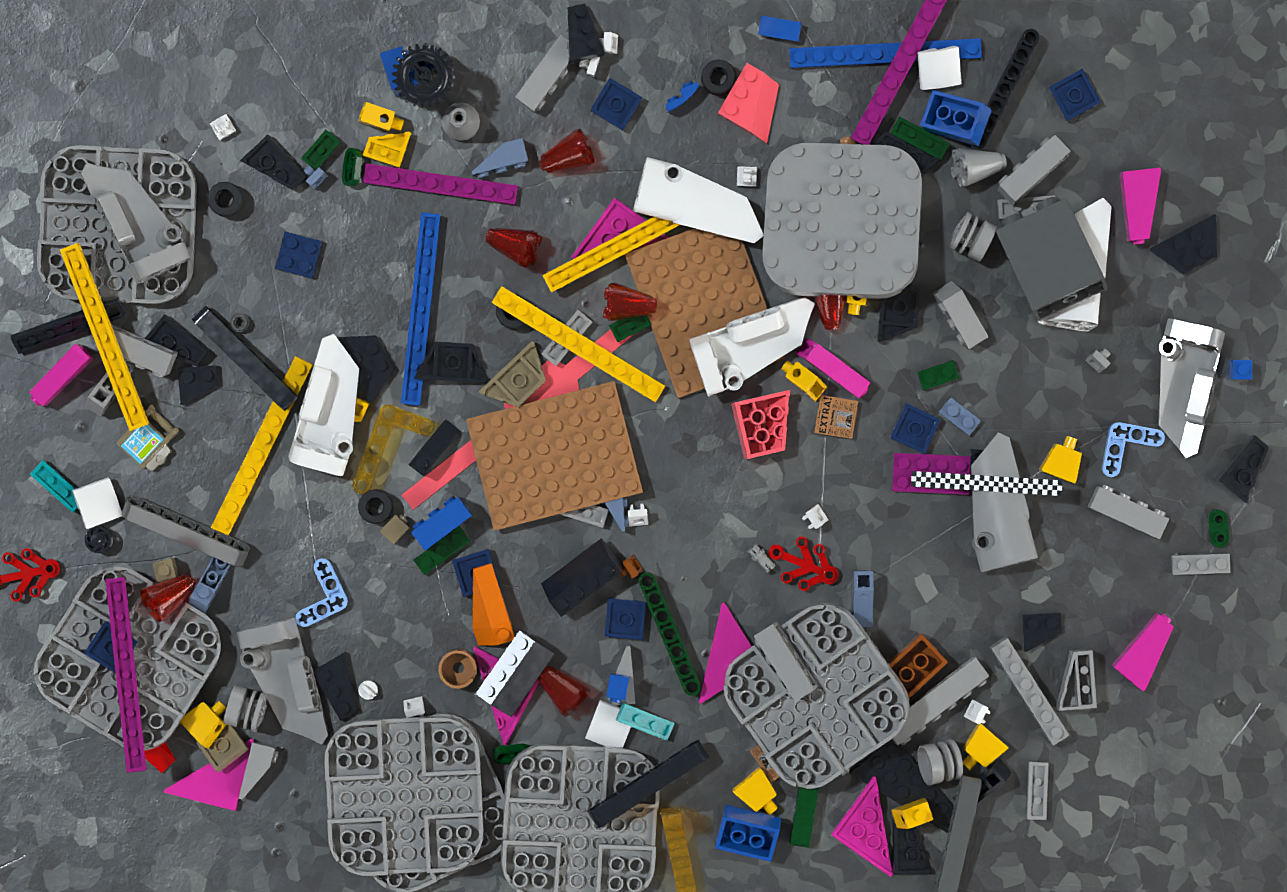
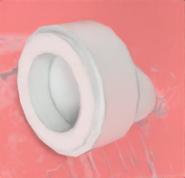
[358,680,378,700]

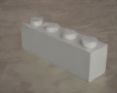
[515,35,575,112]
[997,135,1071,206]
[95,324,178,377]
[1087,485,1169,540]
[754,621,819,702]

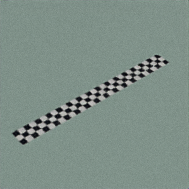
[911,471,1062,496]

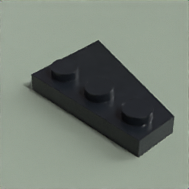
[566,3,605,64]
[871,131,939,176]
[240,134,307,190]
[145,314,210,366]
[1217,435,1269,504]
[313,652,358,721]
[893,816,932,875]

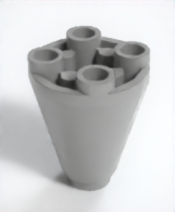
[442,102,480,141]
[951,148,1007,187]

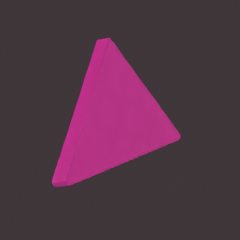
[571,198,669,259]
[699,602,752,704]
[473,646,540,745]
[164,738,254,811]
[831,775,893,877]

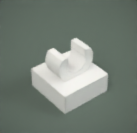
[599,32,618,54]
[579,57,600,77]
[210,114,236,141]
[737,167,757,187]
[628,504,648,526]
[802,504,828,529]
[403,696,425,718]
[964,699,990,725]

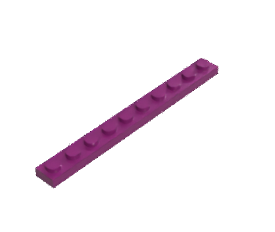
[850,0,947,145]
[105,577,147,773]

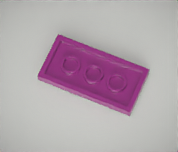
[892,453,971,495]

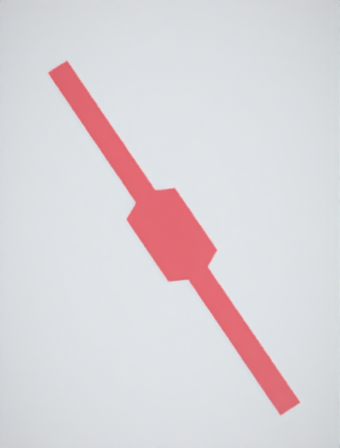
[402,304,647,510]

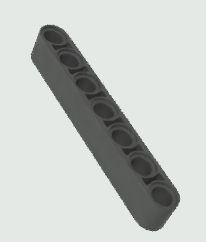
[122,495,250,567]
[934,775,981,892]

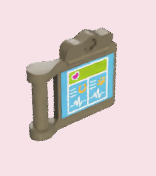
[116,404,180,471]

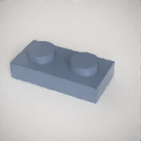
[938,397,981,436]

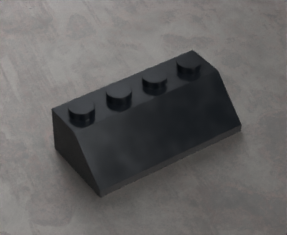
[541,538,625,617]
[476,630,555,717]

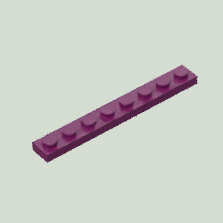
[363,164,518,205]

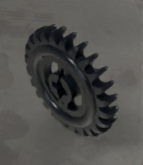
[391,43,456,108]

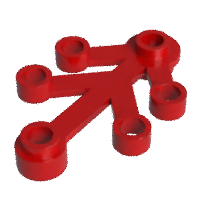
[768,536,839,591]
[0,548,60,602]

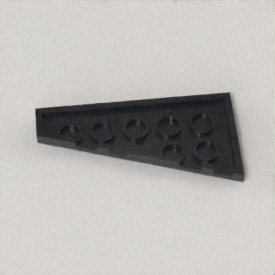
[849,739,953,833]

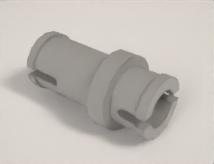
[747,544,775,573]

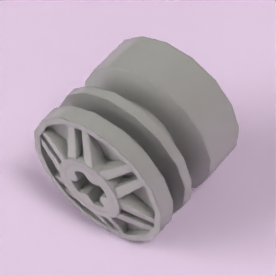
[950,212,997,262]
[224,685,267,732]
[917,739,963,785]

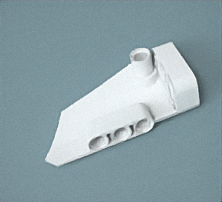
[633,157,764,243]
[1037,198,1111,331]
[689,297,815,396]
[288,334,359,476]

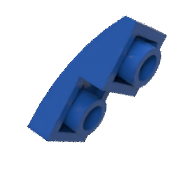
[758,16,802,42]
[665,81,699,113]

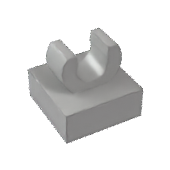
[1085,349,1111,373]

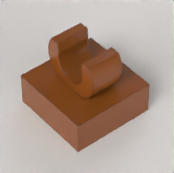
[620,554,644,578]

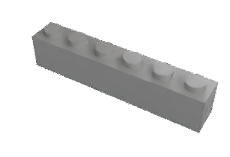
[989,637,1069,746]
[892,657,989,745]

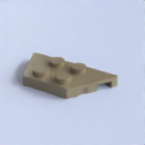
[479,341,546,407]

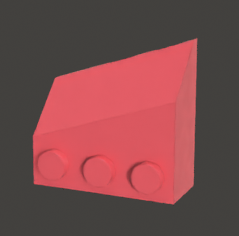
[717,63,779,144]
[731,390,790,460]

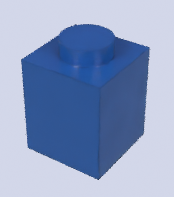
[1228,360,1252,380]
[606,673,629,703]

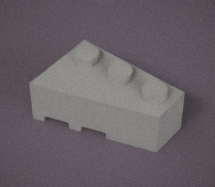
[932,281,988,349]
[1055,649,1097,711]

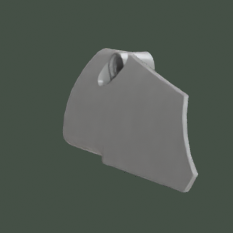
[81,163,191,284]
[1159,318,1225,458]
[971,432,1038,573]
[237,617,329,745]

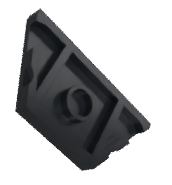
[1149,214,1217,274]
[877,284,921,342]
[337,335,395,403]
[414,342,488,383]

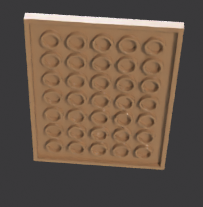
[625,228,785,398]
[466,381,643,531]

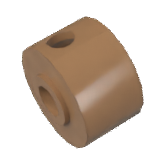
[438,649,478,689]

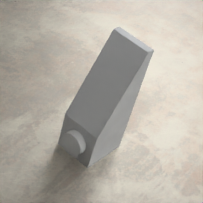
[85,361,135,417]
[608,645,636,706]
[239,741,279,800]

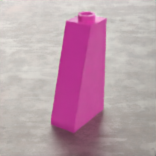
[1119,168,1161,245]
[796,338,870,398]
[29,344,95,406]
[1111,613,1174,692]

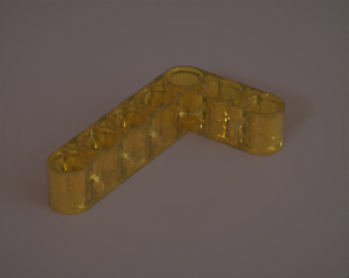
[353,404,434,494]
[660,805,697,892]

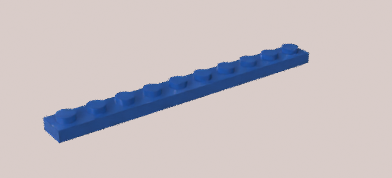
[789,38,982,68]
[401,212,441,405]

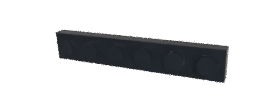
[11,297,126,354]

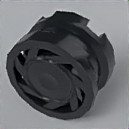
[85,526,114,553]

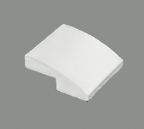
[917,46,961,90]
[72,477,122,529]
[585,700,631,748]

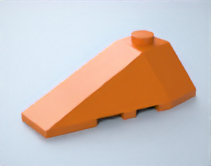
[472,563,515,646]

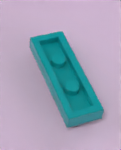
[30,460,78,513]
[616,702,674,741]

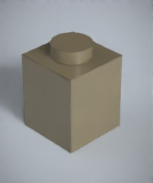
[380,514,410,544]
[152,557,179,582]

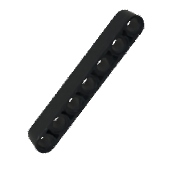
[969,28,1039,150]
[192,305,298,411]
[587,740,709,828]

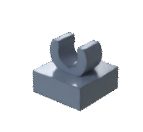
[304,166,328,189]

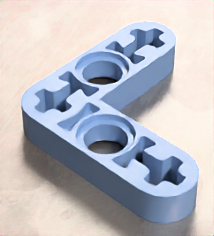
[1102,422,1165,477]
[296,558,348,627]

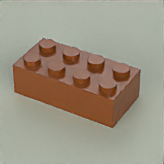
[887,632,948,698]

